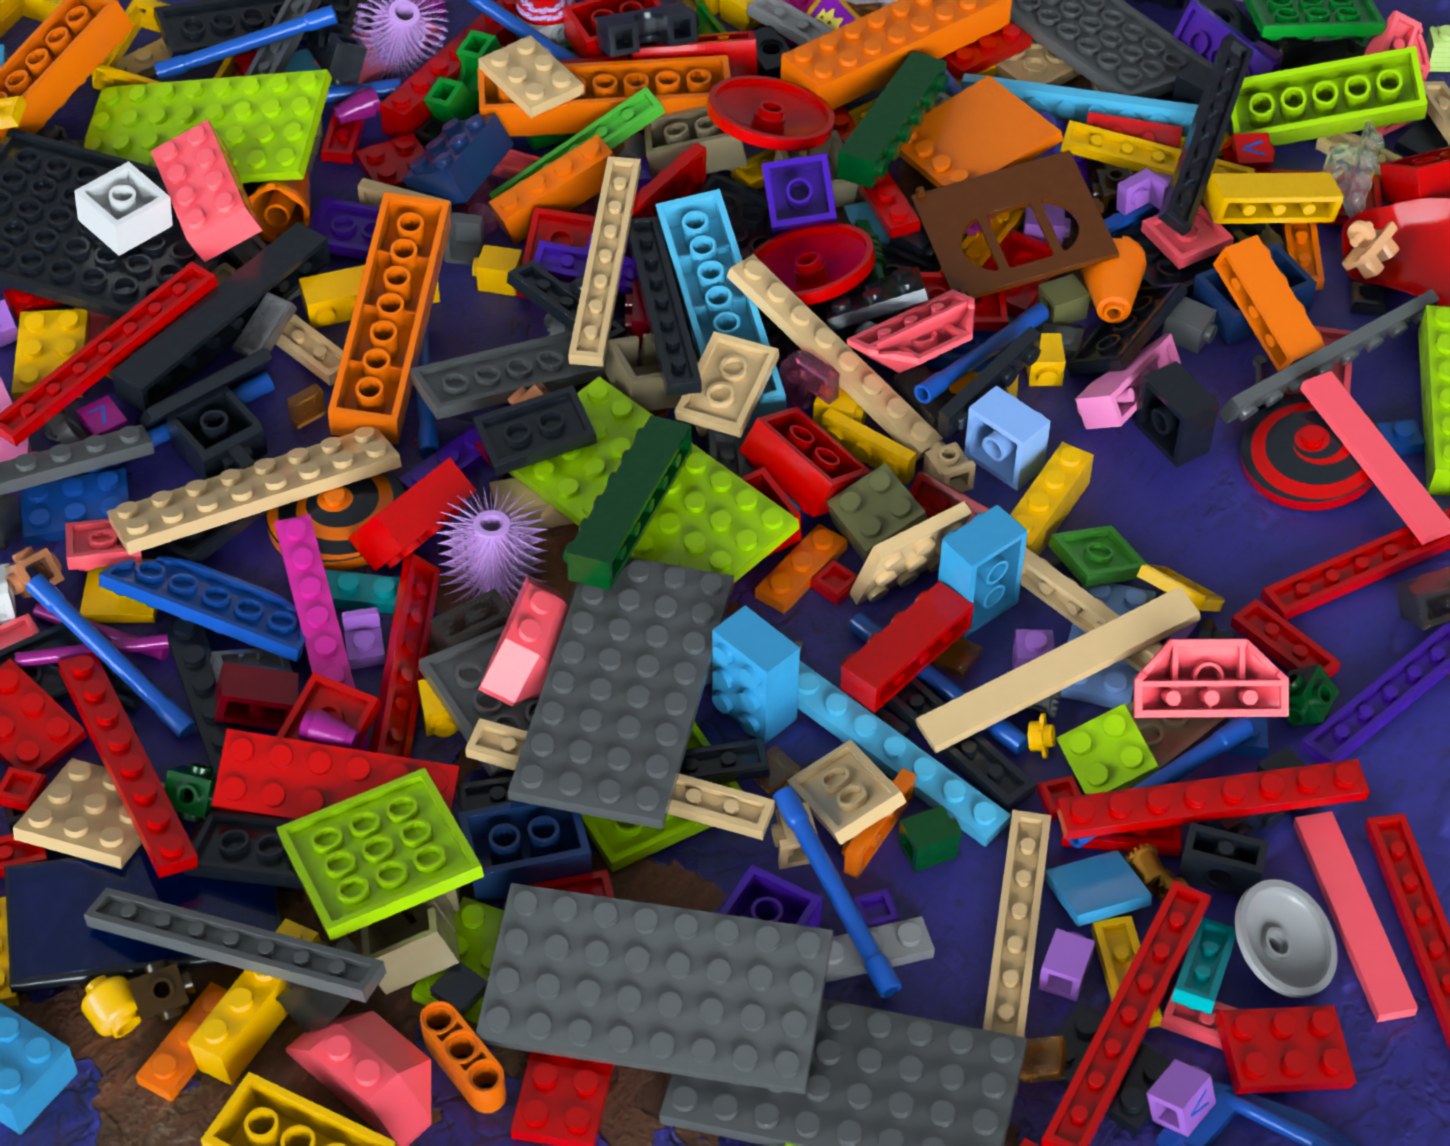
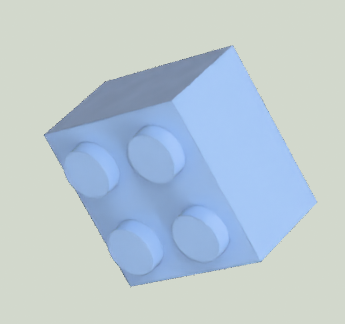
[964,386,1051,491]

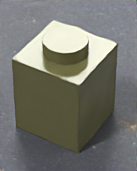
[1037,274,1091,326]

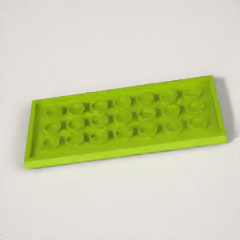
[83,69,332,183]
[508,376,799,583]

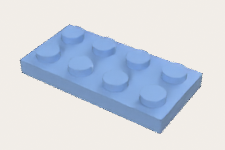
[1061,583,1156,708]

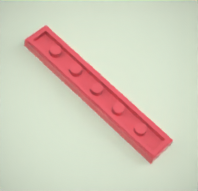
[1300,371,1450,545]
[1293,811,1418,1023]

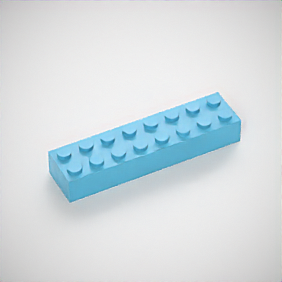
[655,189,787,429]

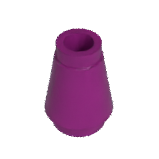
[333,87,380,125]
[298,708,360,749]

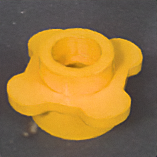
[1028,713,1056,759]

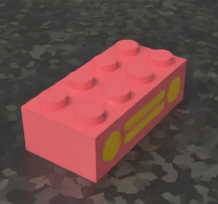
[151,120,263,262]

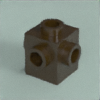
[1089,168,1130,219]
[128,959,197,1022]

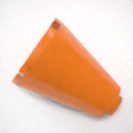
[249,171,311,243]
[1080,235,1147,323]

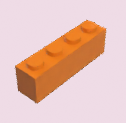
[489,134,615,245]
[1213,235,1326,372]

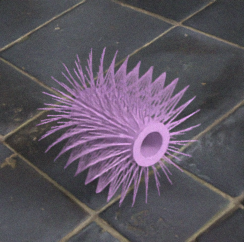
[350,0,450,85]
[436,486,548,619]

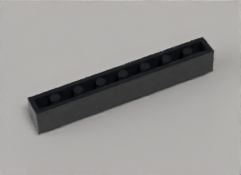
[111,222,331,412]

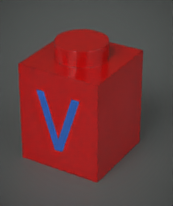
[1222,133,1275,169]

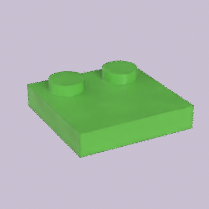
[1048,525,1147,587]

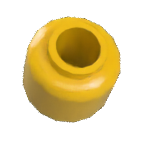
[81,975,141,1038]

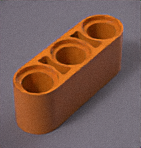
[420,1001,506,1113]

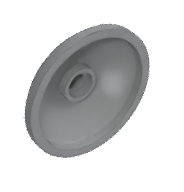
[1235,879,1338,998]

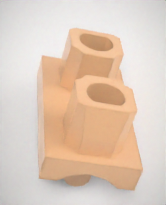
[1342,220,1399,279]

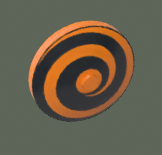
[265,471,405,571]

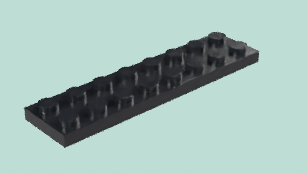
[154,0,395,57]

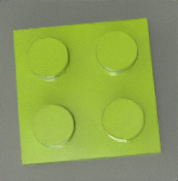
[1056,703,1160,795]

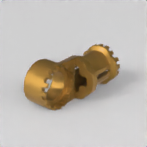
[1125,843,1189,905]

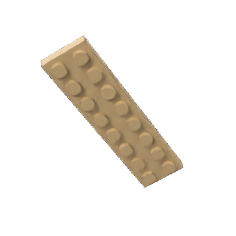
[107,427,402,555]

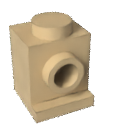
[923,441,976,492]
[771,802,818,869]

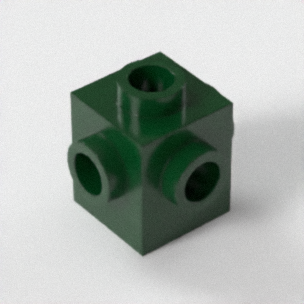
[1285,664,1339,728]
[164,763,221,822]

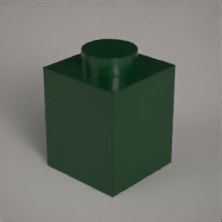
[898,805,962,872]

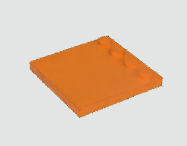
[899,75,1063,188]

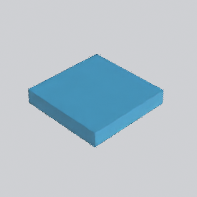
[1045,850,1152,927]

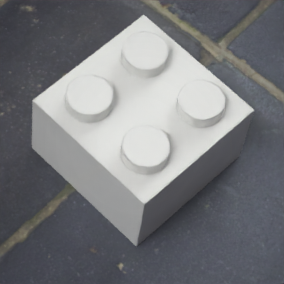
[75,161,173,256]

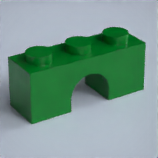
[423,29,502,123]

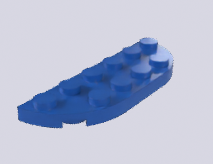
[98,557,306,662]

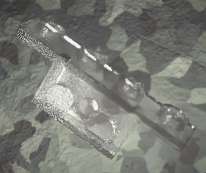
[1322,121,1384,218]

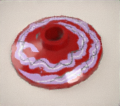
[515,0,576,26]

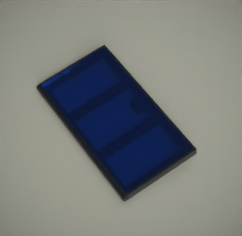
[4,842,281,993]

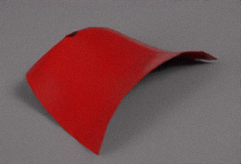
[1342,198,1450,307]

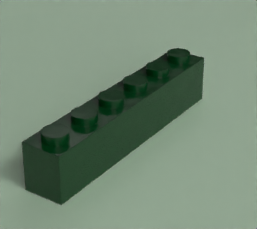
[836,51,949,189]
[563,415,692,591]

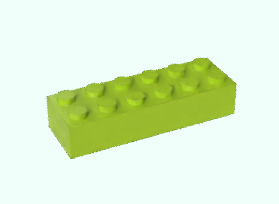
[1230,46,1428,146]
[1418,305,1450,496]

